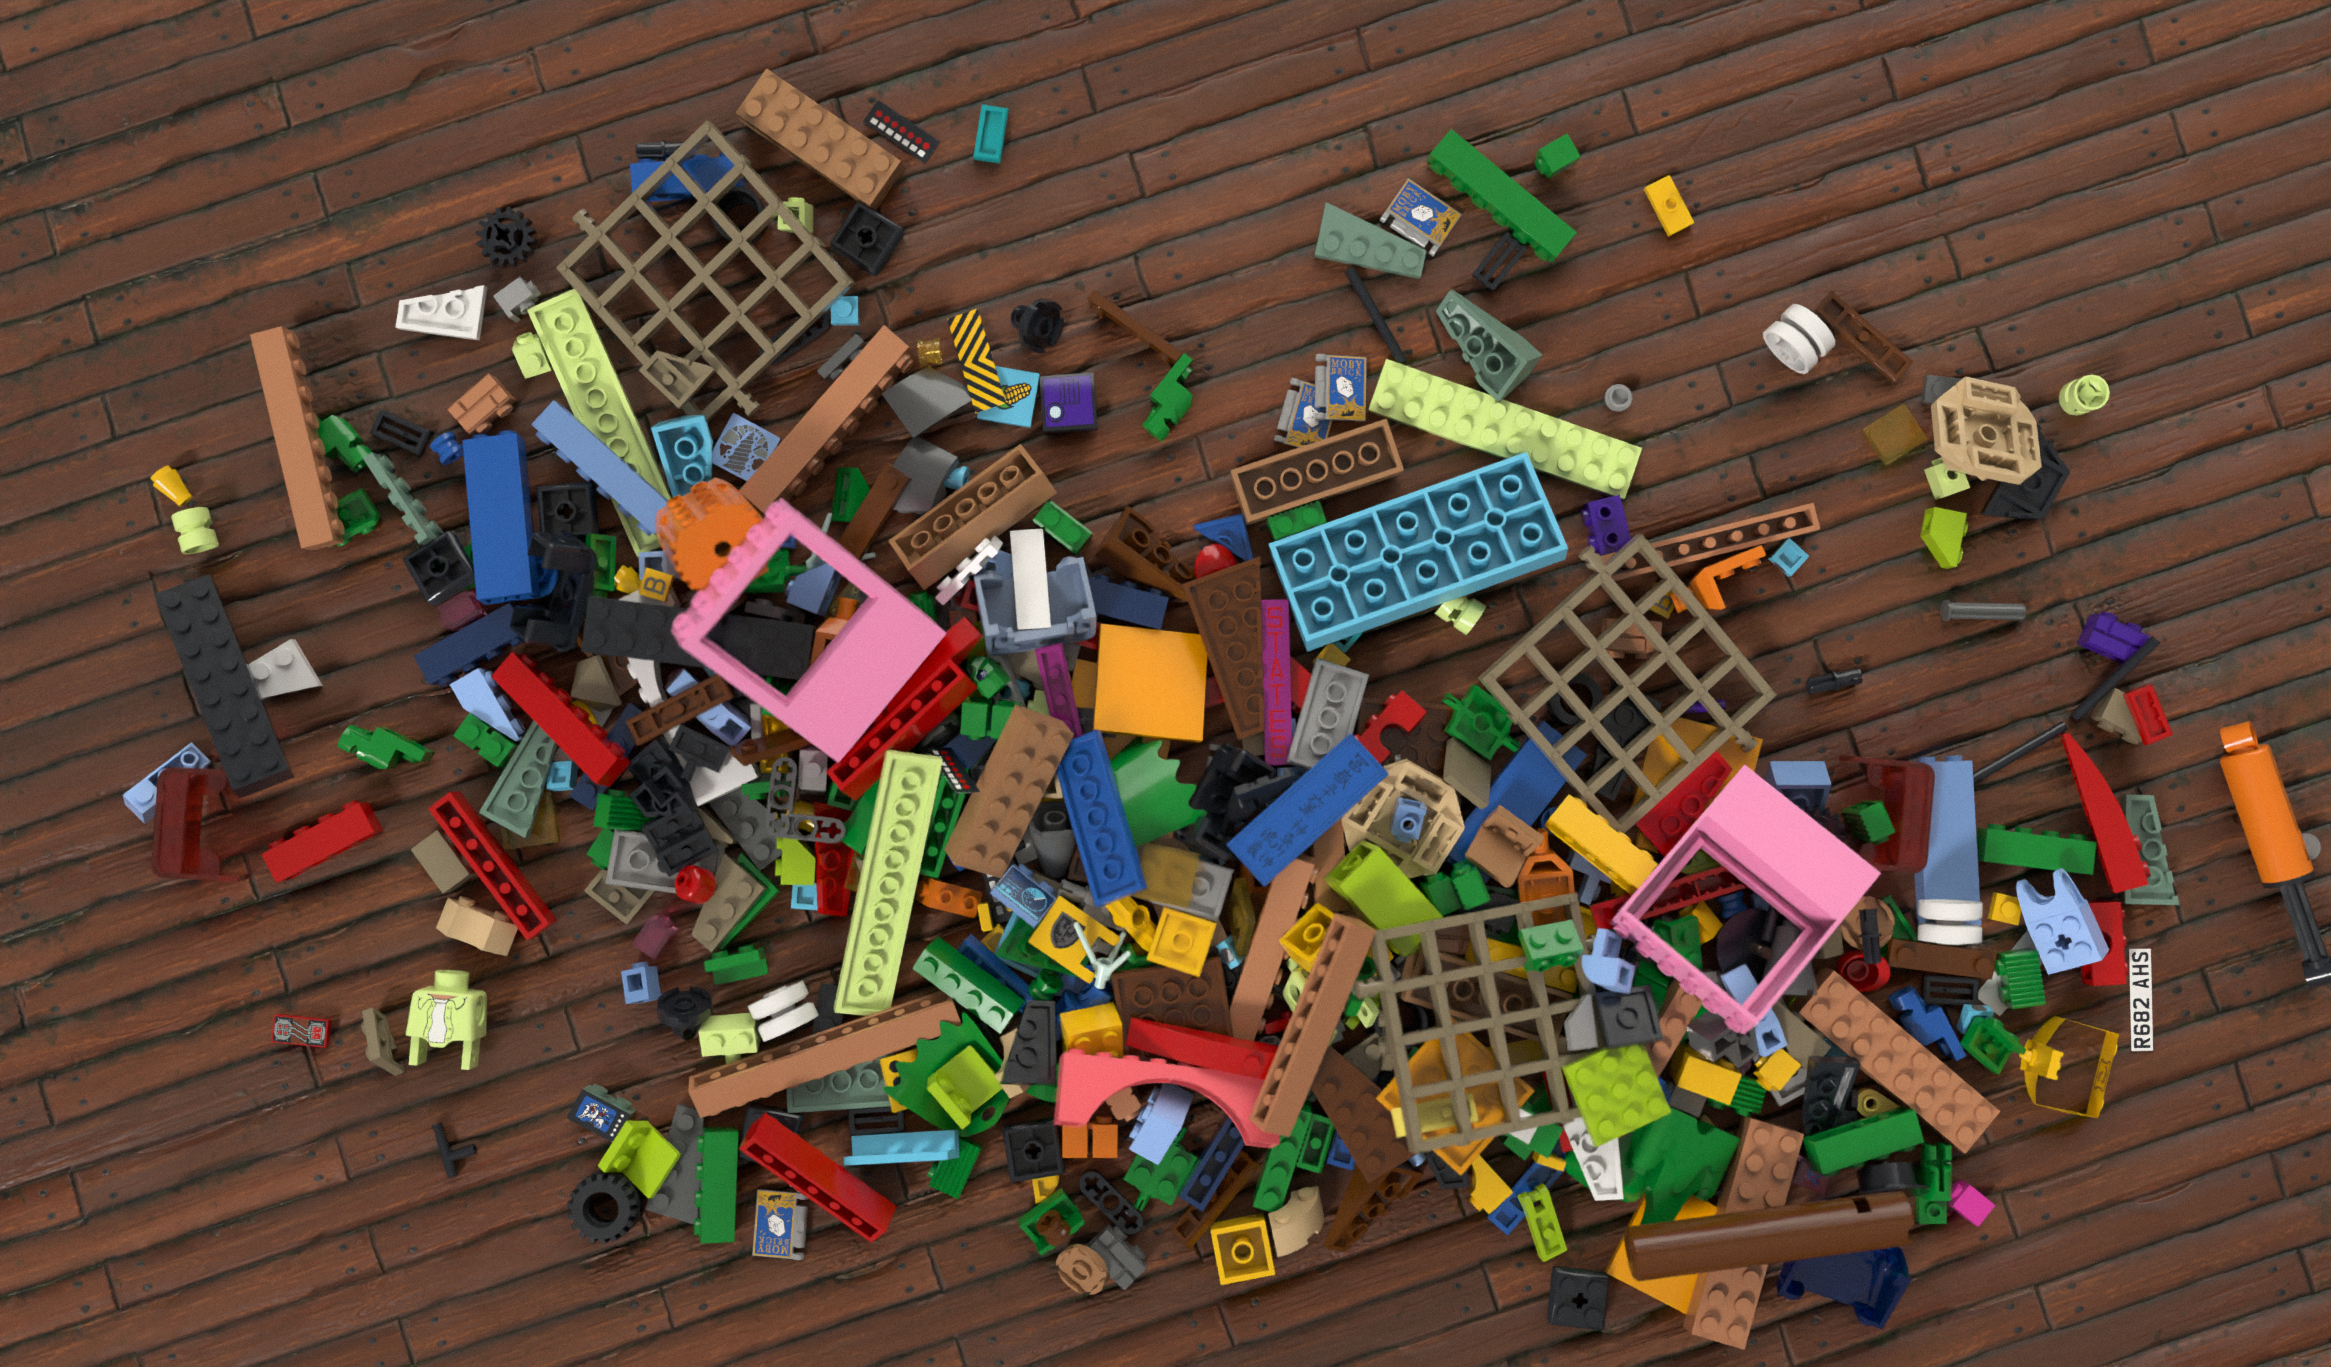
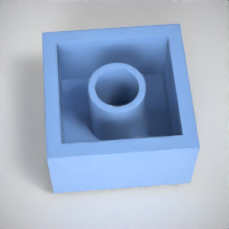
[1129,1083,1194,1165]

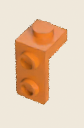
[915,875,983,918]

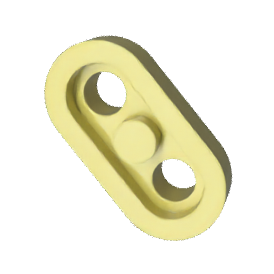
[1856,1088,1900,1118]

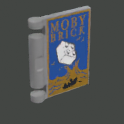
[1380,178,1462,256]
[1314,354,1366,422]
[1274,378,1332,448]
[752,1189,809,1260]

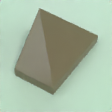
[570,654,622,712]

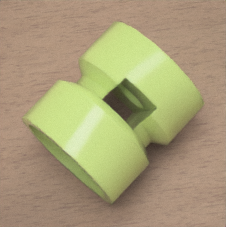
[2059,375,2110,416]
[171,507,219,554]
[1434,595,1486,635]

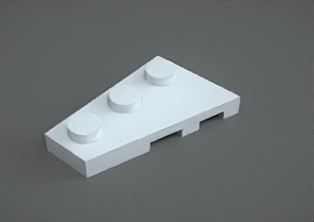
[396,285,487,341]
[935,536,1003,605]
[249,639,323,699]
[1562,1117,1623,1201]

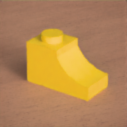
[1467,1154,1513,1214]

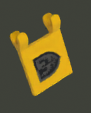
[1028,895,1120,983]

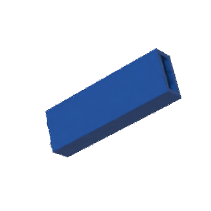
[462,430,540,605]
[1445,721,1587,884]

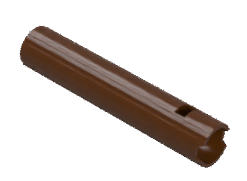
[1624,1190,1914,1282]

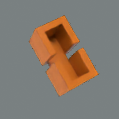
[1062,1115,1118,1158]

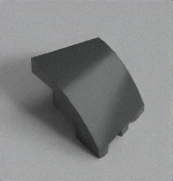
[882,367,972,439]
[893,437,960,514]

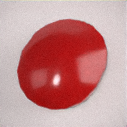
[1194,544,1237,579]
[1835,950,1890,992]

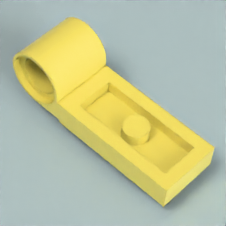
[1391,1093,1478,1137]

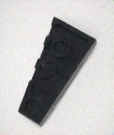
[1590,679,1662,801]
[1800,1056,1861,1156]

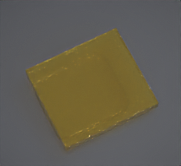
[1862,403,1927,466]

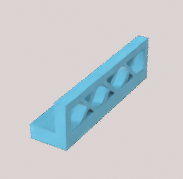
[844,1130,960,1165]

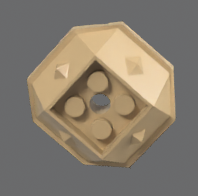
[1931,376,2042,485]
[1341,759,1465,878]

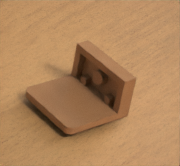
[1465,805,1544,888]

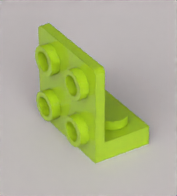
[927,1045,1003,1129]
[598,1121,681,1198]

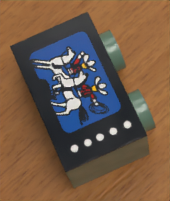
[567,1084,637,1142]

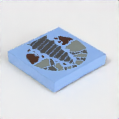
[712,413,782,481]

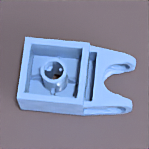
[2016,868,2109,975]

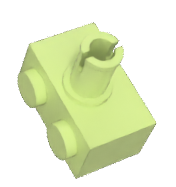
[698,1013,762,1064]

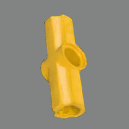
[1105,896,1157,952]

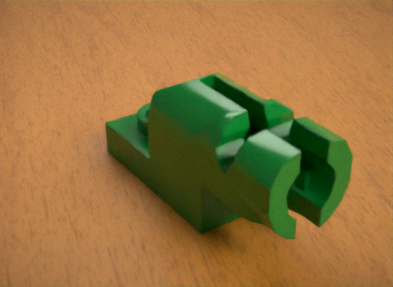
[1142,353,1193,442]
[316,415,372,472]
[585,533,616,618]
[337,725,434,769]
[1915,1142,1952,1224]

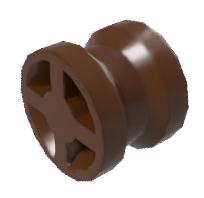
[1036,1210,1071,1246]

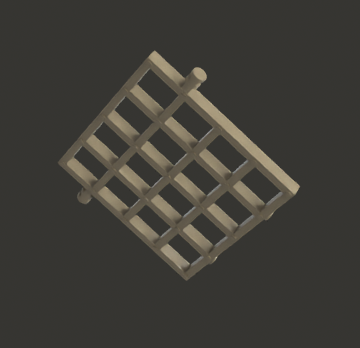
[556,121,855,424]
[1478,534,1777,833]
[1354,893,1606,1154]

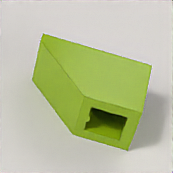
[1920,507,1968,569]
[775,824,815,885]

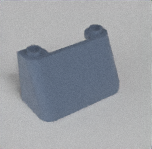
[974,557,1097,656]

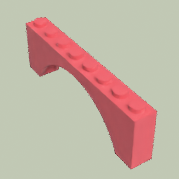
[1054,1049,1280,1148]

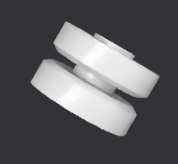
[1763,304,1835,374]
[1918,899,1983,945]
[748,980,819,1041]

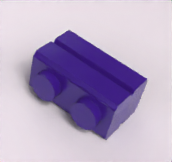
[2077,611,2150,664]

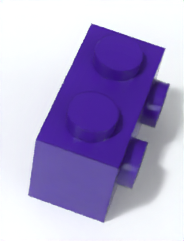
[1581,495,1631,556]

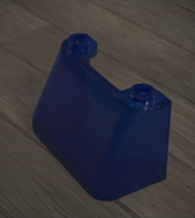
[1776,1247,1911,1330]

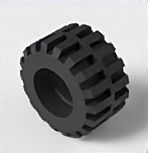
[567,1170,644,1244]

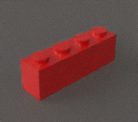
[261,800,383,883]

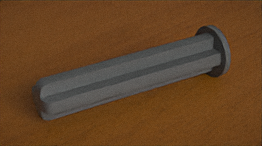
[1941,600,2027,621]

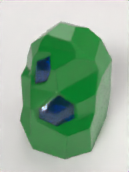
[967,655,1011,701]

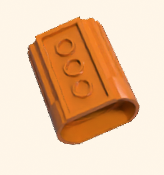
[655,478,774,593]

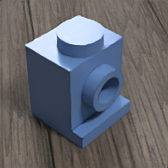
[1389,797,1427,843]
[621,962,663,1004]

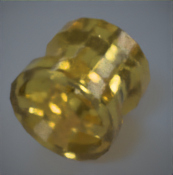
[917,337,943,367]

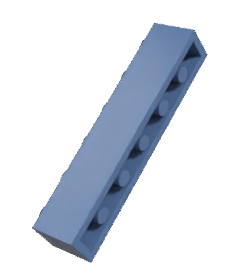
[531,400,668,536]

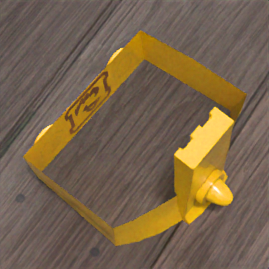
[2019,1016,2119,1118]

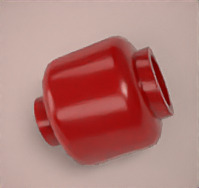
[675,865,717,904]

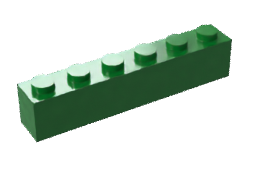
[1427,129,1577,263]

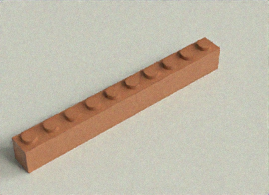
[688,990,962,1118]

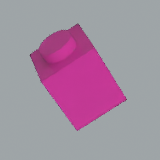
[1946,1179,1996,1227]

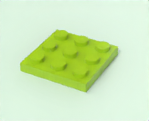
[1562,1044,1671,1147]

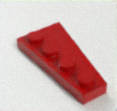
[1634,750,1733,859]
[813,802,858,916]

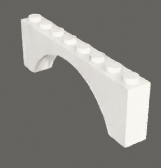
[618,587,763,806]

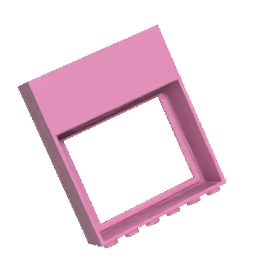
[671,498,946,763]
[1610,765,1881,1035]

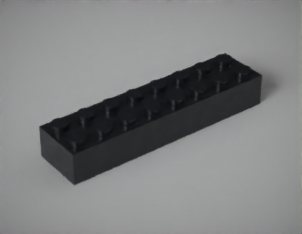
[154,574,294,799]
[581,596,816,680]

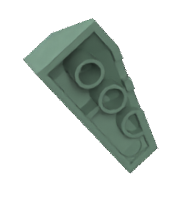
[1436,290,1543,402]

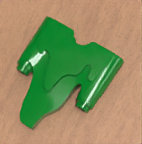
[1631,1105,1741,1225]

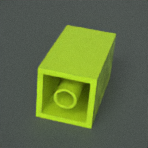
[1323,840,1444,957]

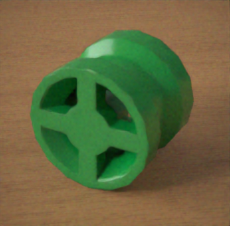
[1028,969,1063,1001]

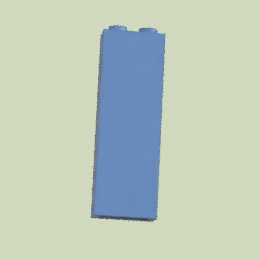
[1908,755,1981,925]

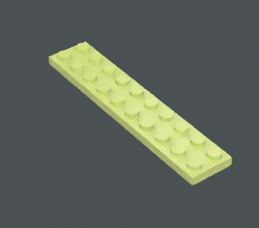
[527,289,672,557]
[1368,359,1642,500]
[834,750,943,1016]

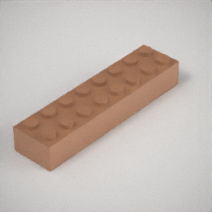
[739,325,915,514]
[1789,966,2000,1154]
[1683,1115,1804,1350]

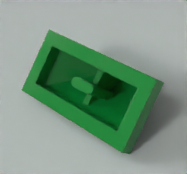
[831,467,870,522]

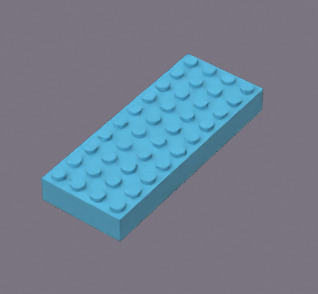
[1269,452,1568,652]

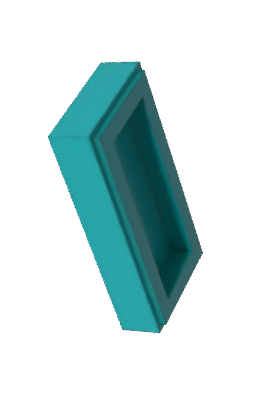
[973,104,1009,164]

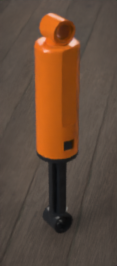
[2220,721,2331,988]

